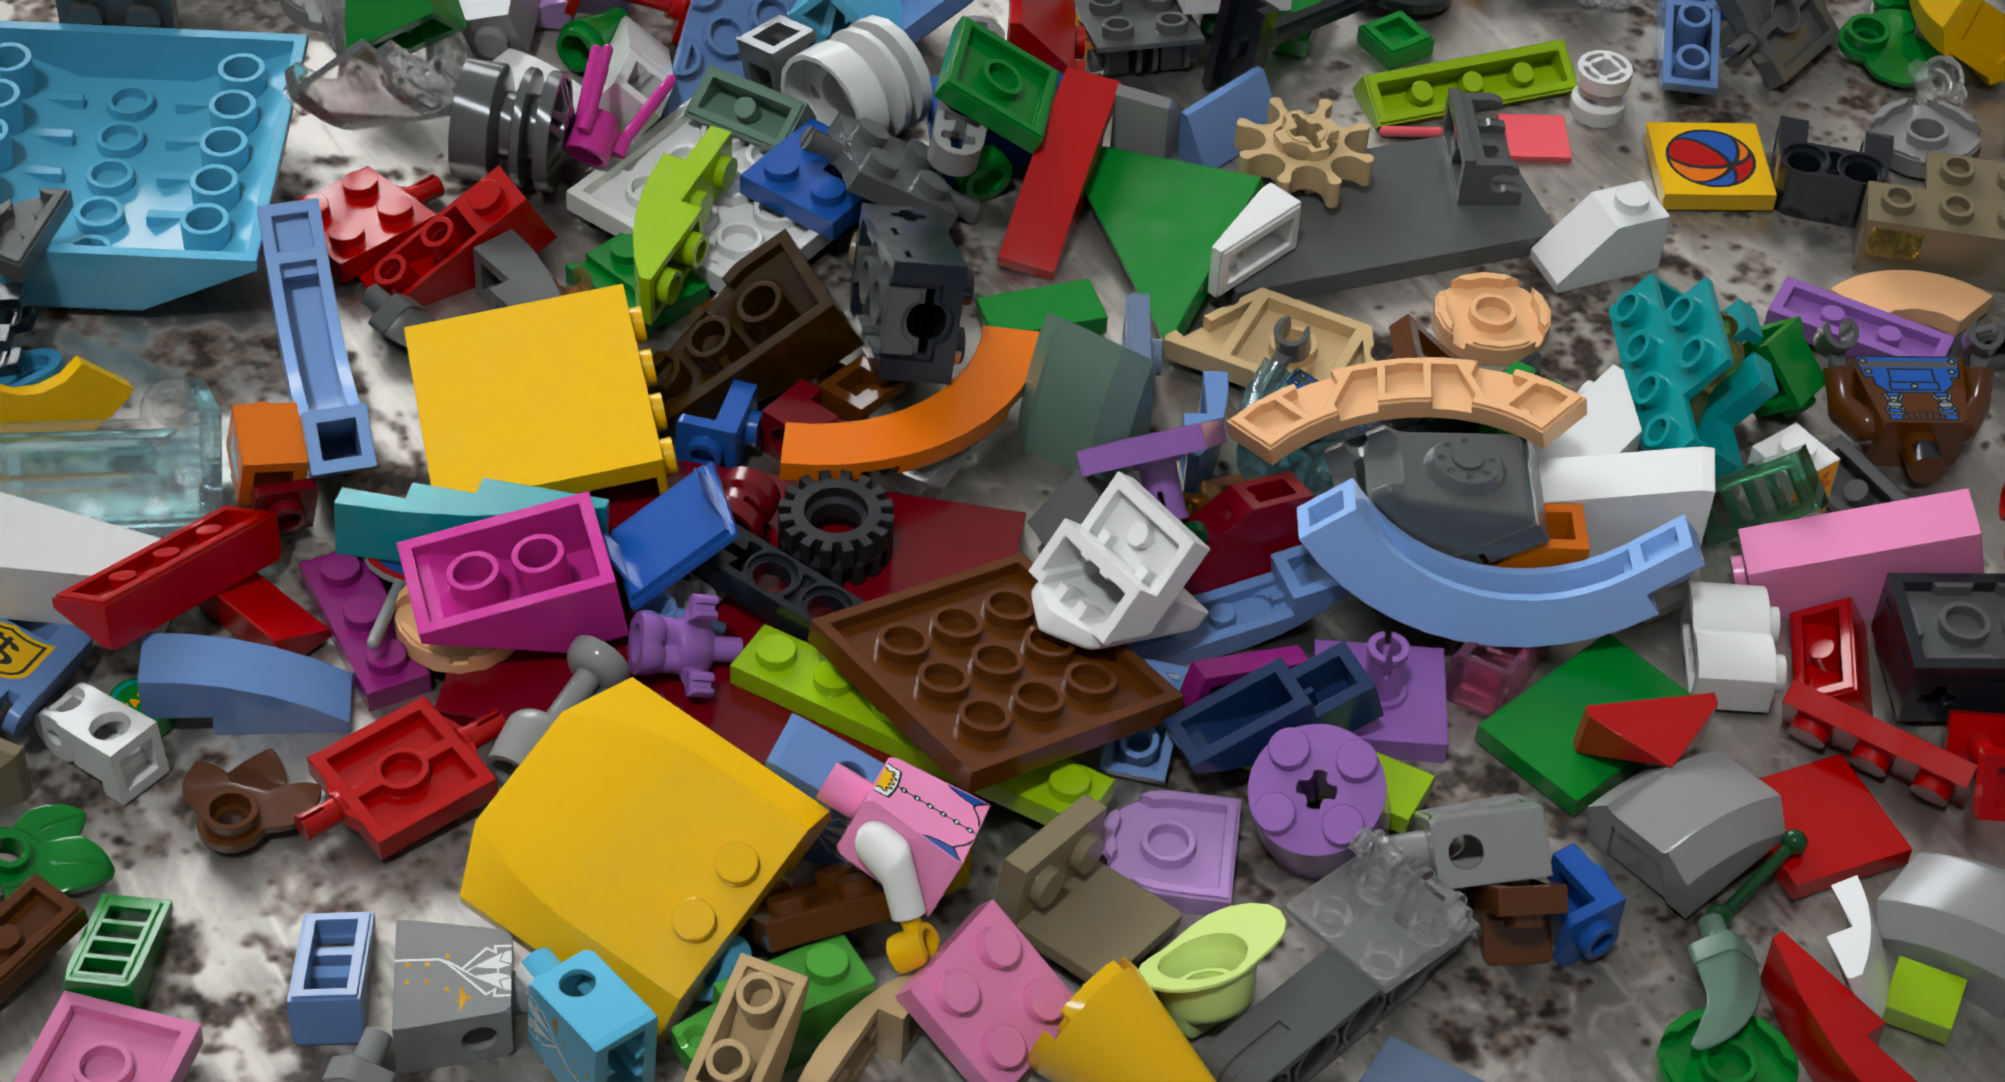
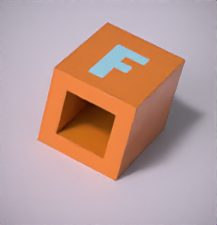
[226,402,309,506]

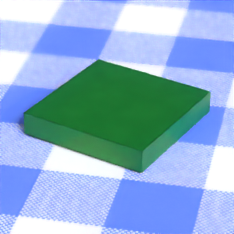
[934,16,1060,154]

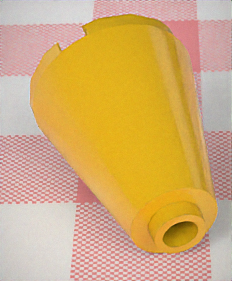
[1028,957,1217,1082]

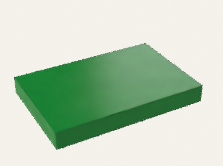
[1475,634,1692,817]

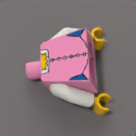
[815,758,991,974]

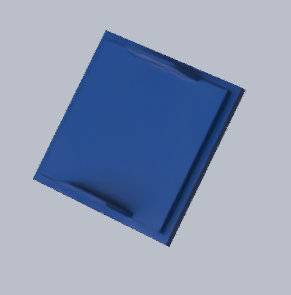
[602,461,740,612]

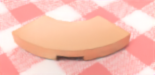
[1830,270,1994,337]

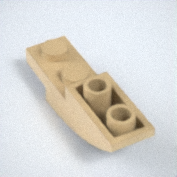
[683,953,810,1082]

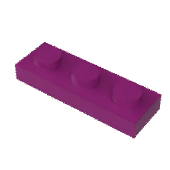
[299,552,432,712]

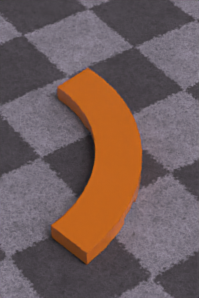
[779,326,1040,482]

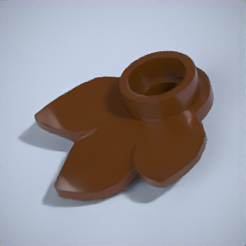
[182,749,322,853]

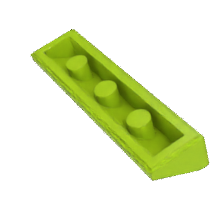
[1352,39,1578,130]

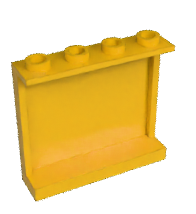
[404,284,678,495]

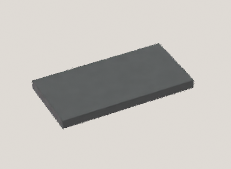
[1224,136,1555,306]

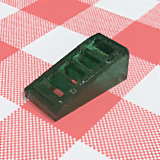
[1705,443,1829,546]

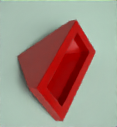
[1573,693,1718,767]

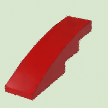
[997,67,1122,281]
[1760,931,1917,1082]

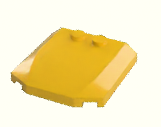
[459,677,831,1044]

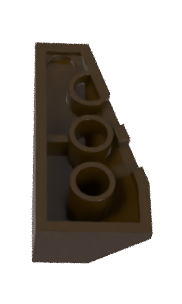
[647,229,864,439]

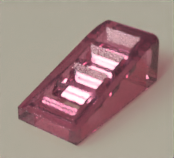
[1446,641,1550,717]

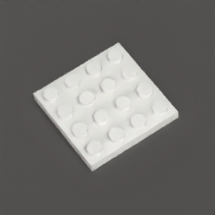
[566,98,877,293]

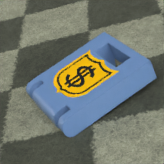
[0,618,94,736]

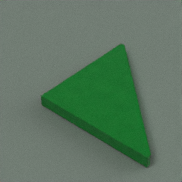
[1085,146,1264,344]

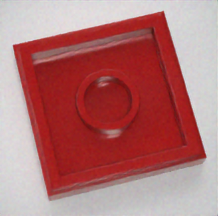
[1759,754,1912,901]

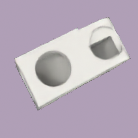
[34,683,170,806]

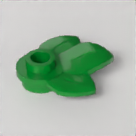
[1837,9,1946,87]
[0,804,115,899]

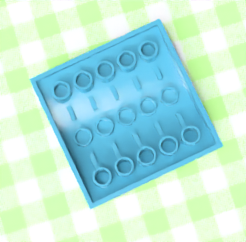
[0,20,309,311]

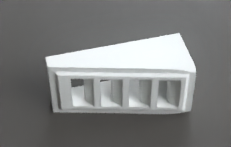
[1207,183,1301,298]

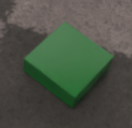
[1356,10,1435,71]

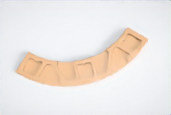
[1226,357,1587,466]

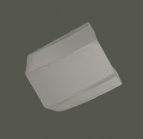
[1587,749,1786,918]
[1877,852,2005,1021]

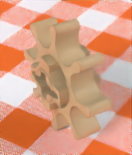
[1234,97,1374,208]

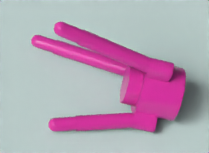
[564,44,677,168]

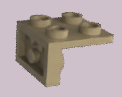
[995,794,1182,982]

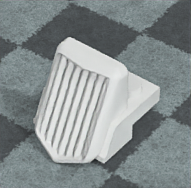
[1029,471,1210,650]

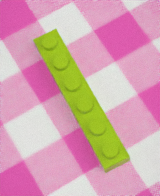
[730,624,1115,825]

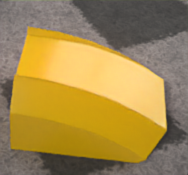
[1909,0,2005,86]

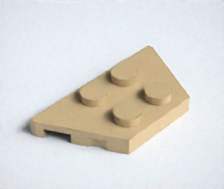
[1162,287,1380,431]

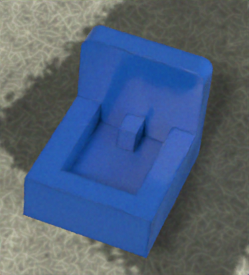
[676,380,762,468]
[1547,843,1626,968]

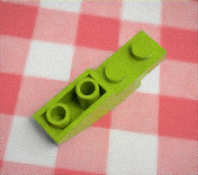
[633,125,738,326]

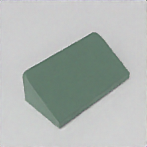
[684,65,817,151]

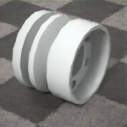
[780,15,933,137]

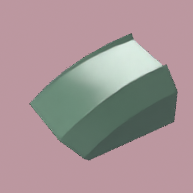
[1018,311,1157,482]

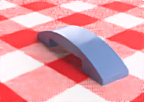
[1126,544,1350,665]

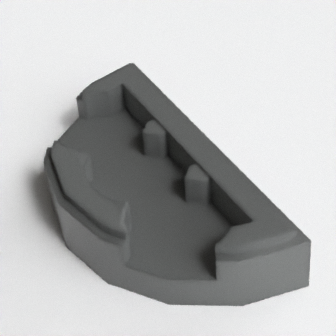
[0,188,74,283]

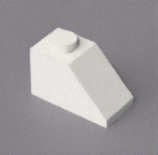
[1529,181,1670,293]

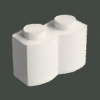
[1680,581,1787,713]

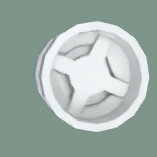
[1569,50,1633,128]

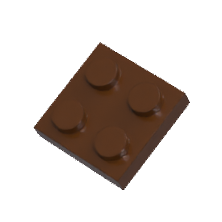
[739,862,891,953]

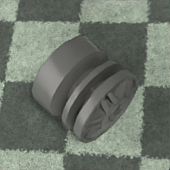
[448,58,575,194]

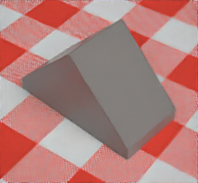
[1110,84,1184,159]

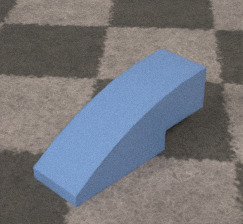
[137,633,353,735]

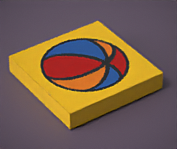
[1643,122,1777,211]

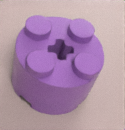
[1248,724,1391,880]

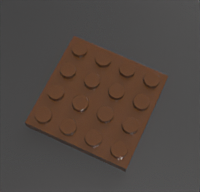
[808,552,1184,794]

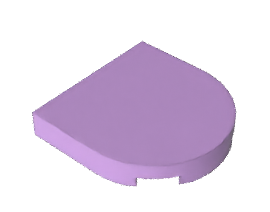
[1099,790,1242,916]

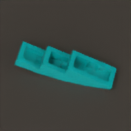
[334,478,610,562]

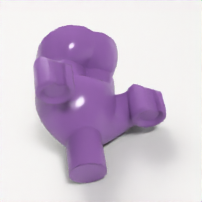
[628,593,743,698]

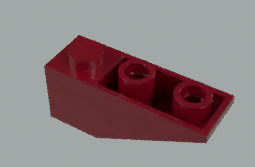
[1183,470,1314,595]

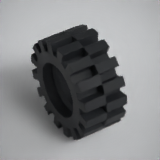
[778,470,894,587]

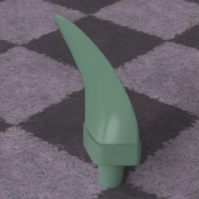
[1687,913,1761,1050]

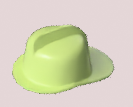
[1138,903,1287,1038]

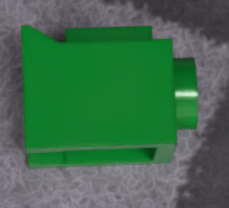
[1730,316,1825,418]

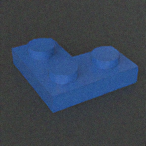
[740,117,869,241]

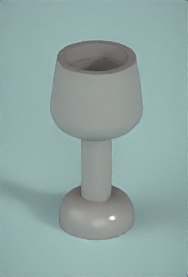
[486,635,631,785]

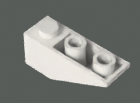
[598,15,673,143]

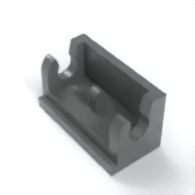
[1441,88,1522,205]

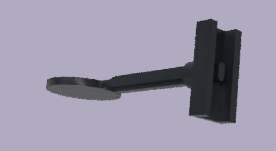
[1201,0,1452,89]

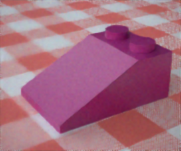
[397,491,629,653]

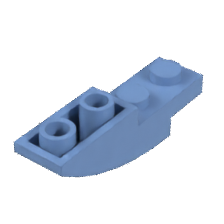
[1656,0,1721,95]

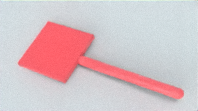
[1379,113,1572,162]

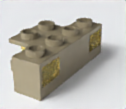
[1853,151,2005,292]

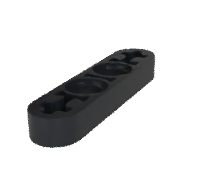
[691,524,866,644]

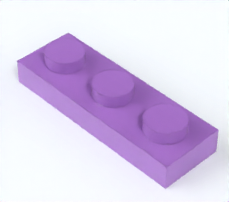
[1764,276,1955,359]

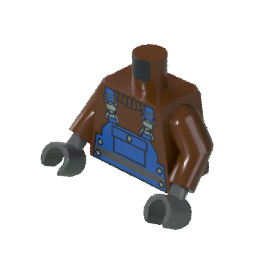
[1813,318,2005,483]

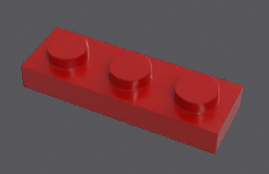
[1782,679,1978,809]

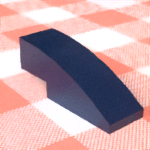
[1163,640,1384,774]

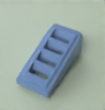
[287,912,376,1045]

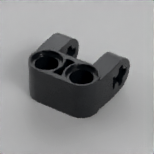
[1770,115,1894,228]

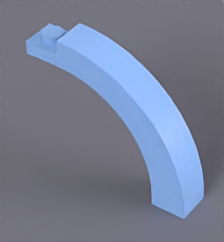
[257,198,377,479]
[1297,478,1705,648]

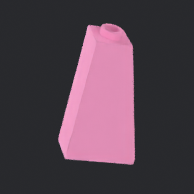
[1730,488,1985,620]

